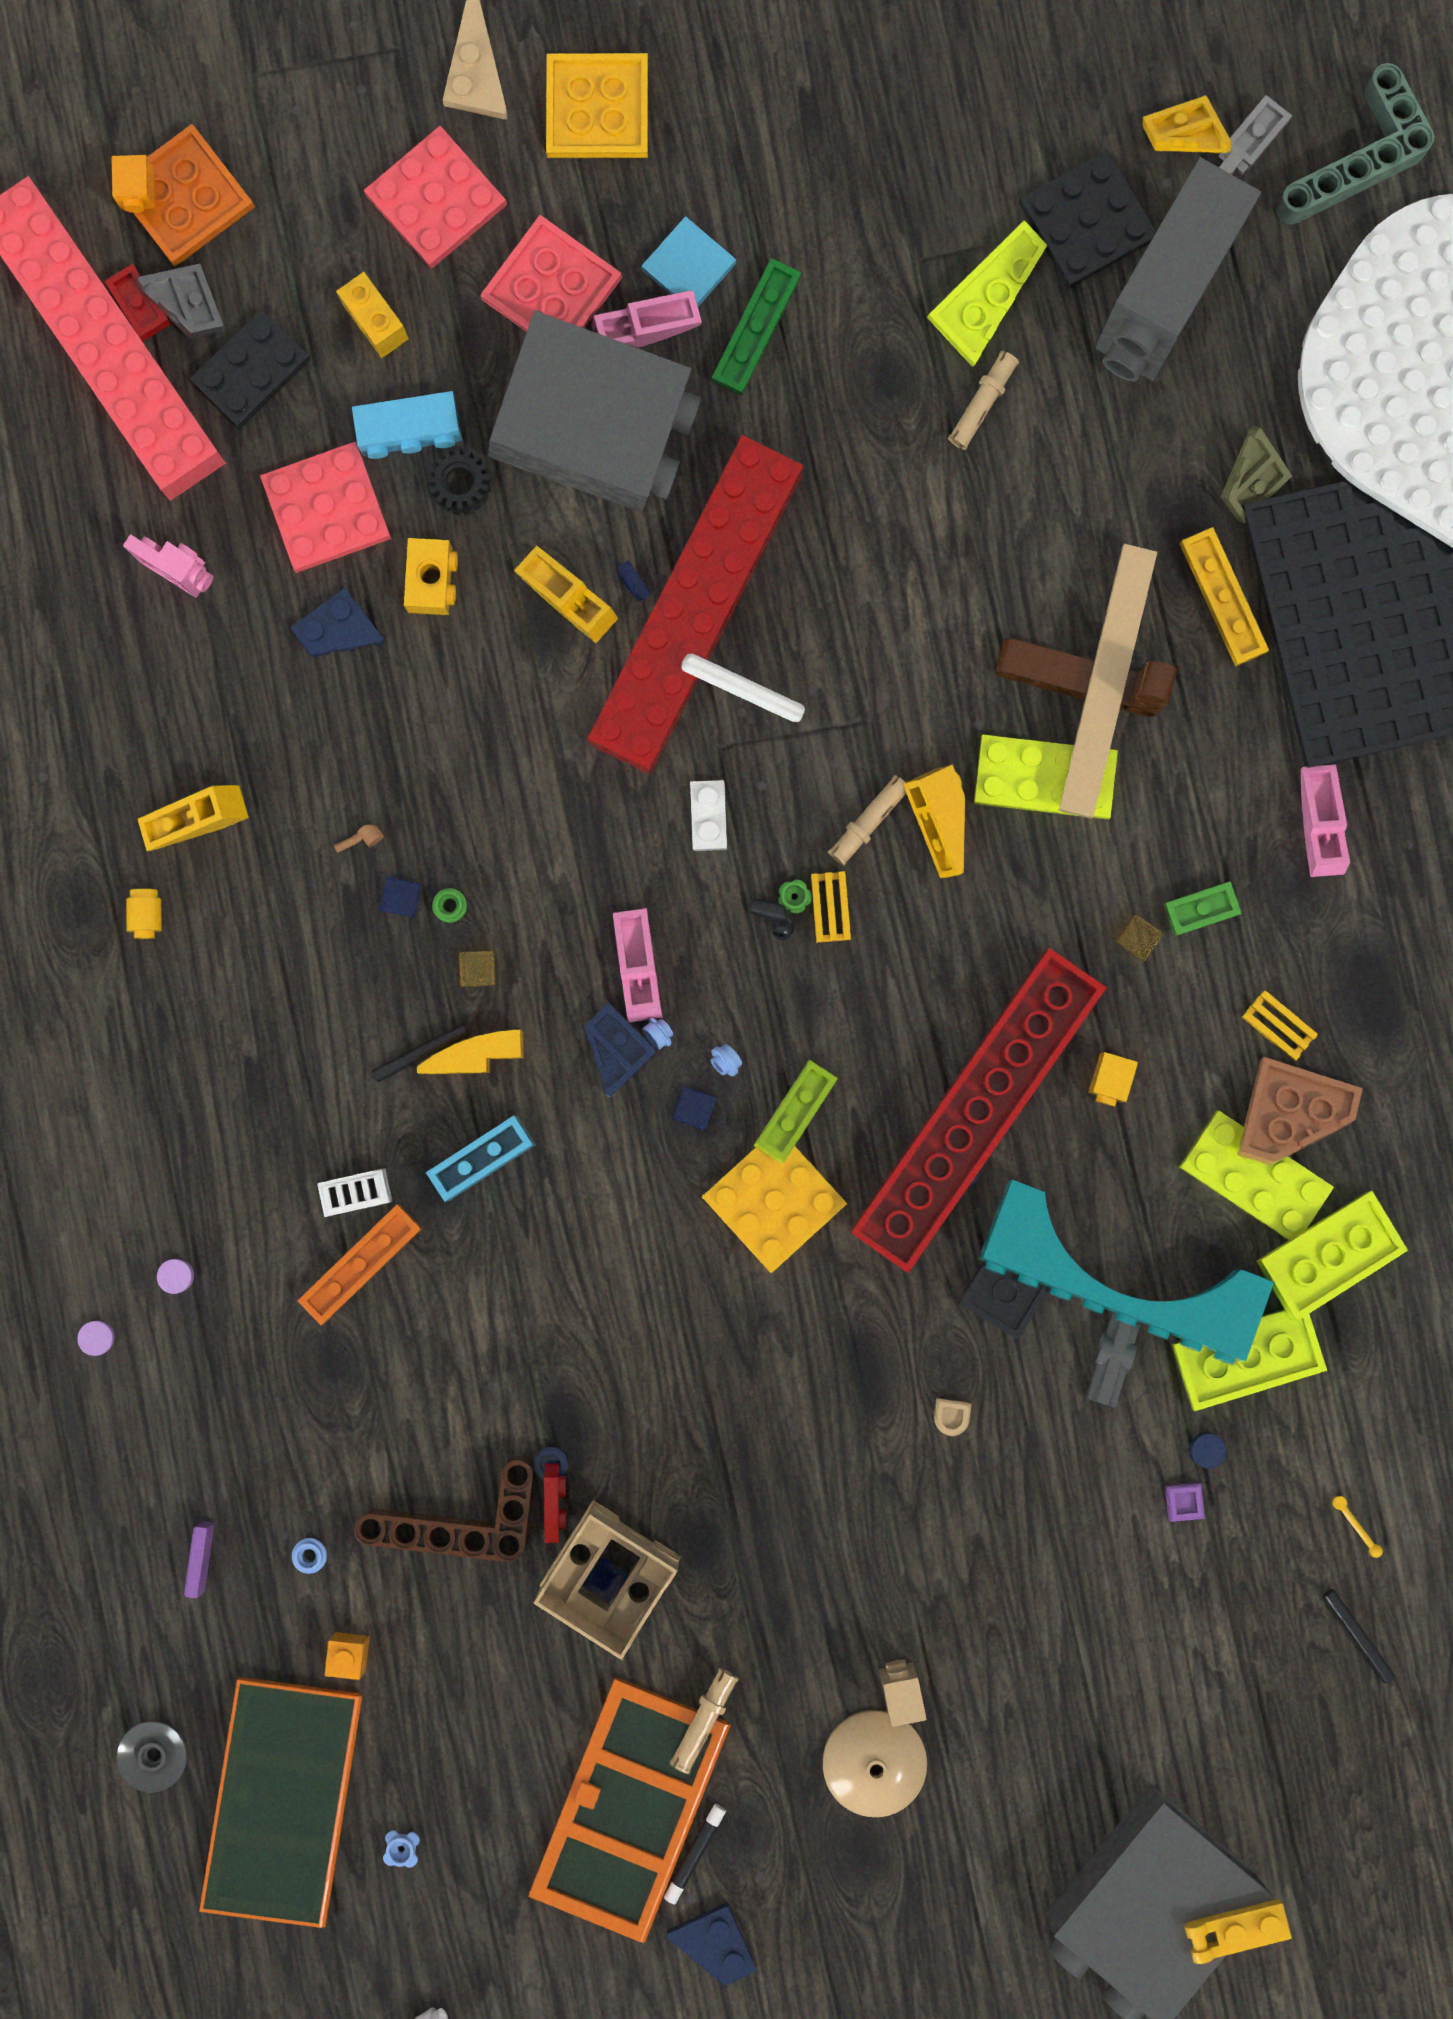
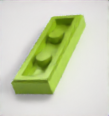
[753,1060,838,1164]

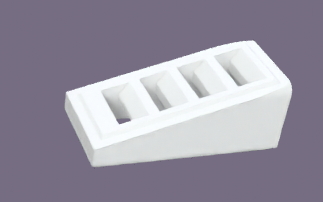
[317,1168,393,1217]

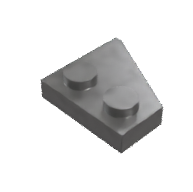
[136,264,223,339]

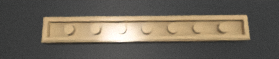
[1058,544,1157,819]

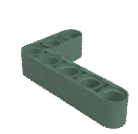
[1276,63,1434,225]

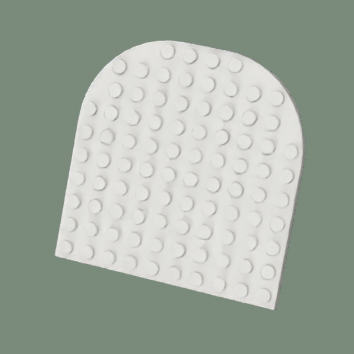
[1298,194,1453,548]

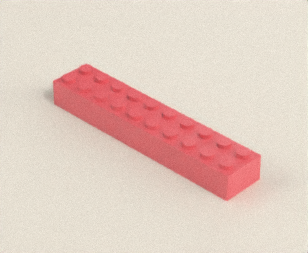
[0,176,226,501]

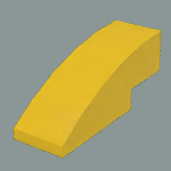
[514,545,619,643]
[417,1030,524,1074]

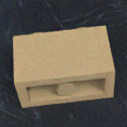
[879,1660,927,1727]

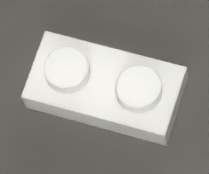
[690,780,727,851]

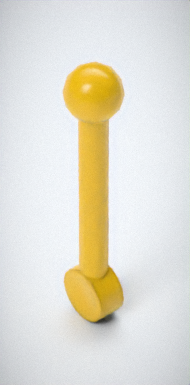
[1332,1495,1383,1558]

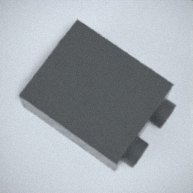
[1095,157,1262,382]
[488,310,702,513]
[1045,1784,1274,2019]

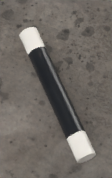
[664,1804,726,1904]

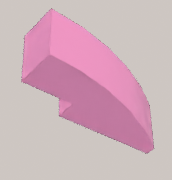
[591,290,702,348]
[1301,764,1350,877]
[613,908,663,1022]

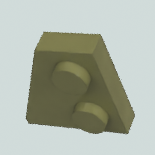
[1221,426,1292,523]

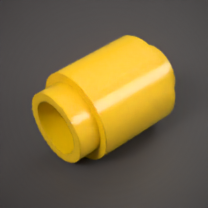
[126,889,162,939]

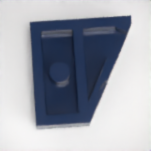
[584,1002,657,1098]
[667,1902,757,1986]

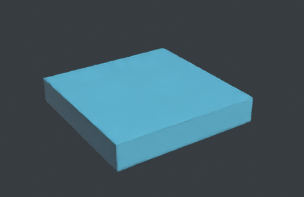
[641,216,736,307]

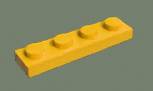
[1180,527,1269,667]

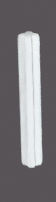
[681,654,805,722]

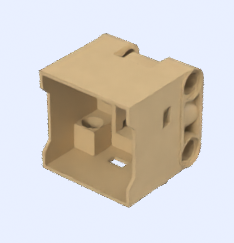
[534,1500,681,1660]

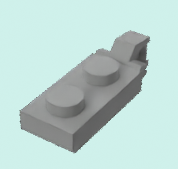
[1218,95,1292,175]

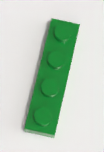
[712,258,802,396]

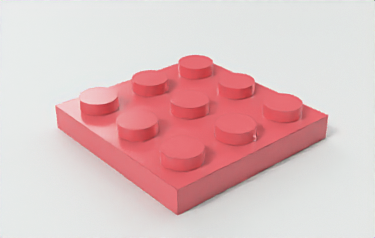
[364,126,507,269]
[480,215,622,332]
[260,441,391,573]

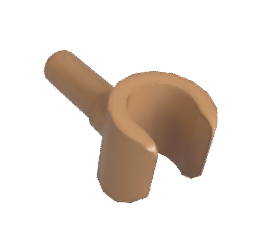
[334,825,384,852]

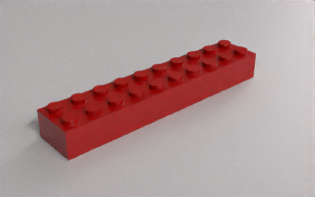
[588,435,803,775]
[849,948,1107,1273]

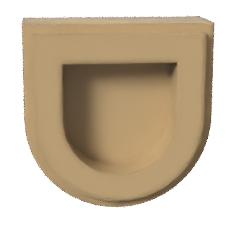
[934,1397,972,1436]

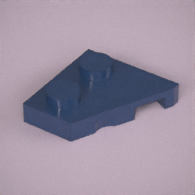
[291,588,385,657]

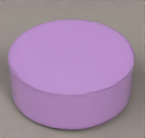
[157,1259,194,1294]
[77,1320,115,1356]

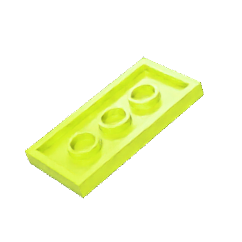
[973,735,1118,819]
[1179,1110,1334,1241]
[1256,1191,1408,1321]
[1171,1309,1327,1411]

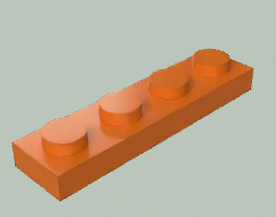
[297,1204,423,1326]

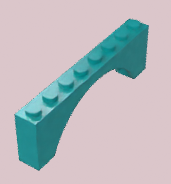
[978,1180,1274,1365]

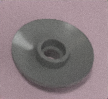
[117,1721,187,1793]

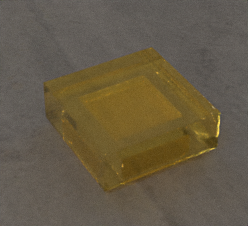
[1115,914,1164,962]
[459,951,496,987]

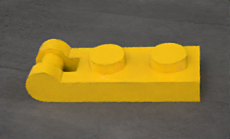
[1184,1899,1292,1964]

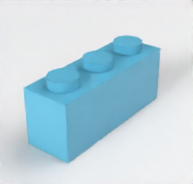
[352,391,463,459]
[426,1115,536,1202]

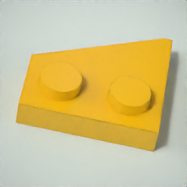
[1142,95,1231,153]

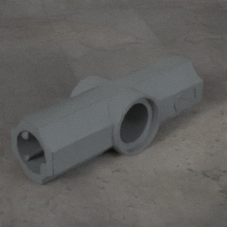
[1086,1312,1141,1408]

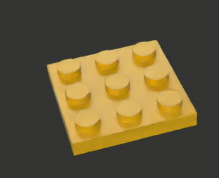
[546,53,648,158]
[702,1146,847,1273]

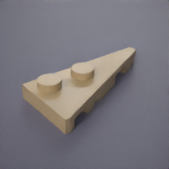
[443,0,508,120]

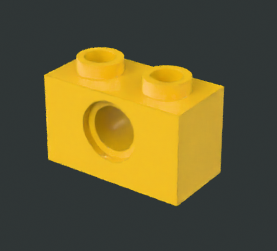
[336,272,409,359]
[404,538,458,615]

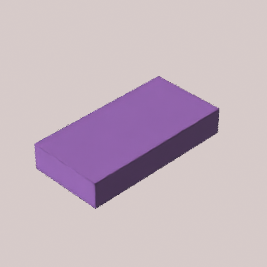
[184,1521,215,1598]

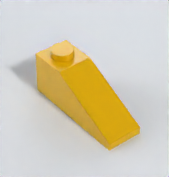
[903,764,965,878]
[138,785,249,851]

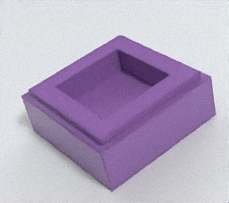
[1165,1482,1205,1522]

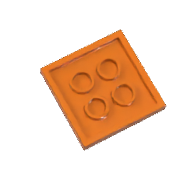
[111,124,255,267]

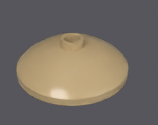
[823,1710,927,1817]

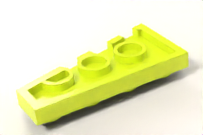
[927,220,1047,367]

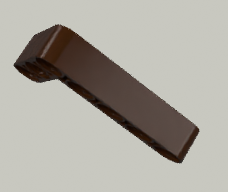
[995,639,1177,717]
[354,1456,535,1562]

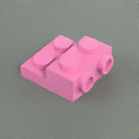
[123,534,213,598]

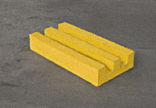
[811,871,851,943]
[1241,990,1318,1061]

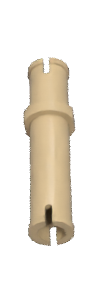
[948,351,1019,450]
[828,775,906,866]
[669,1668,739,1774]

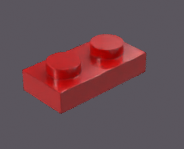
[104,263,171,341]
[544,1463,566,1543]

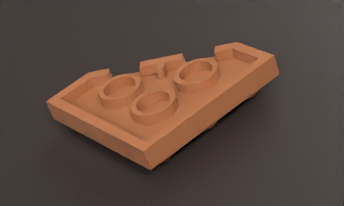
[1237,1057,1363,1165]

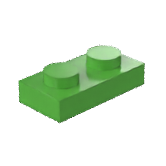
[1163,881,1242,937]

